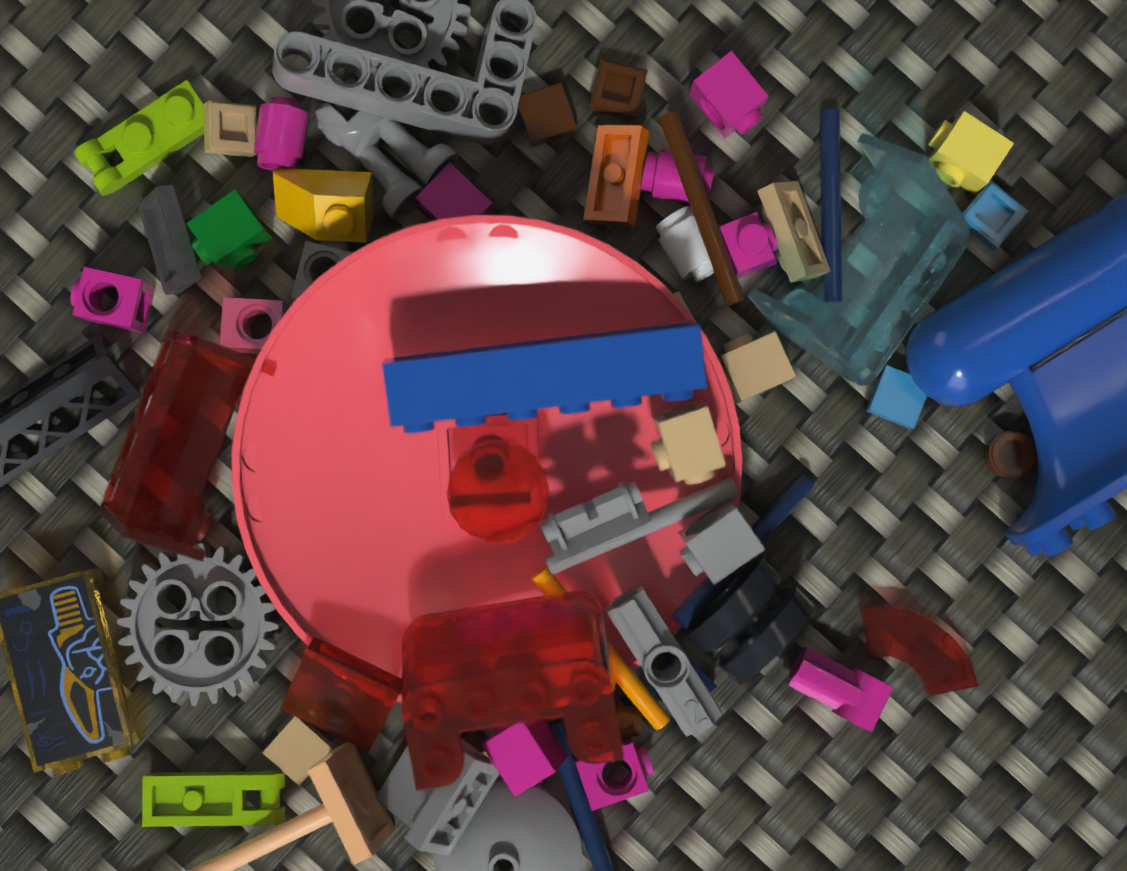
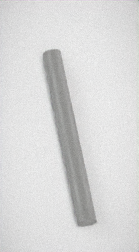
[544,477,739,575]

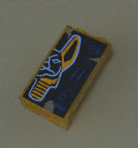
[0,568,145,776]

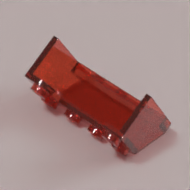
[402,591,624,791]

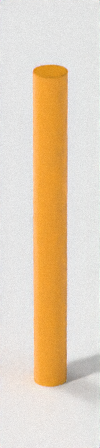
[531,566,671,730]

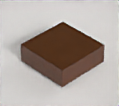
[589,59,648,121]
[518,83,577,147]

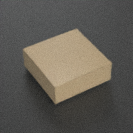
[203,100,257,157]
[263,713,335,786]

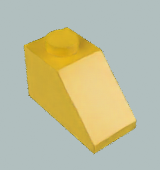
[273,168,374,243]

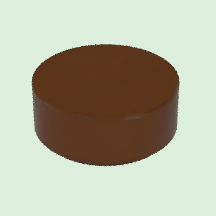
[984,430,1038,479]

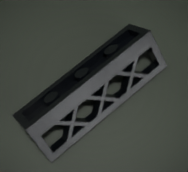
[0,333,142,488]

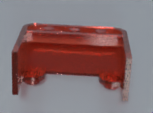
[100,330,277,562]

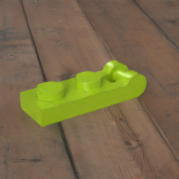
[74,80,204,196]
[142,770,285,827]

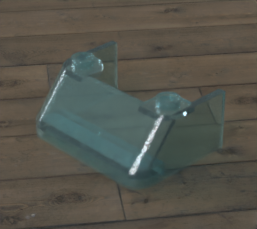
[747,133,970,386]

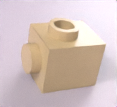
[718,331,796,404]
[650,400,726,485]

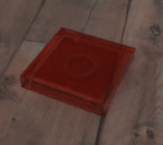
[280,637,406,752]

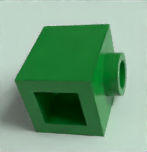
[186,189,273,271]

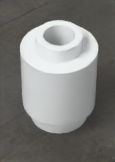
[656,206,714,283]

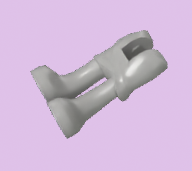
[315,77,459,221]

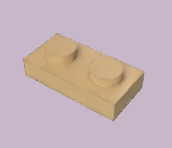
[757,181,831,283]

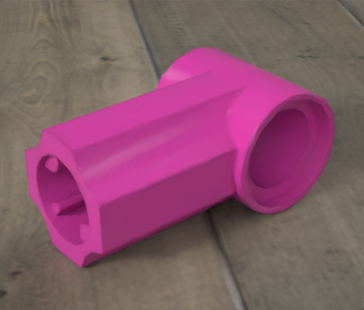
[786,646,894,732]

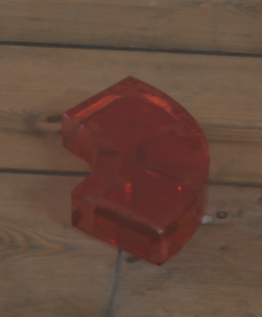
[859,605,979,696]

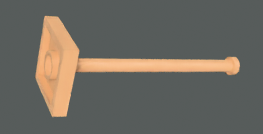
[187,740,395,871]

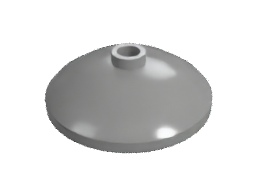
[434,778,583,871]

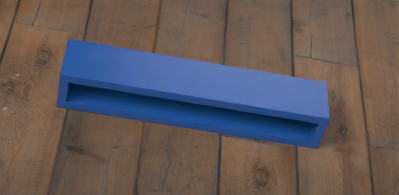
[382,321,707,433]

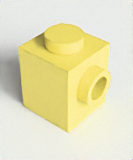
[926,111,1014,194]

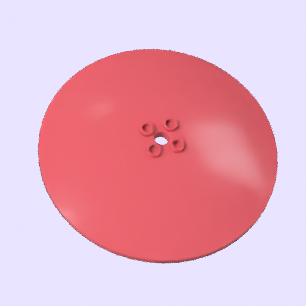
[232,215,742,717]

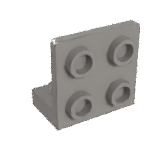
[376,716,500,856]

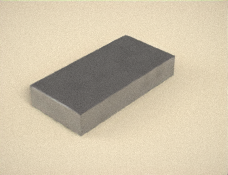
[138,185,201,295]

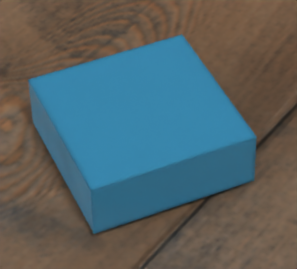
[956,180,1028,250]
[866,365,927,429]

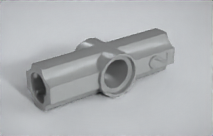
[605,585,722,737]

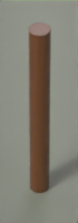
[659,111,745,306]

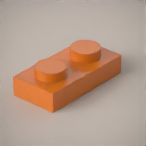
[583,125,650,227]

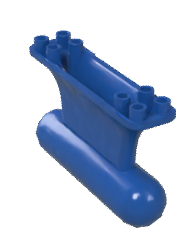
[906,191,1127,557]

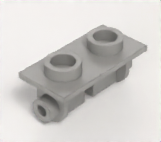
[540,481,653,565]

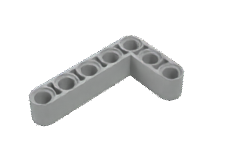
[272,0,537,145]

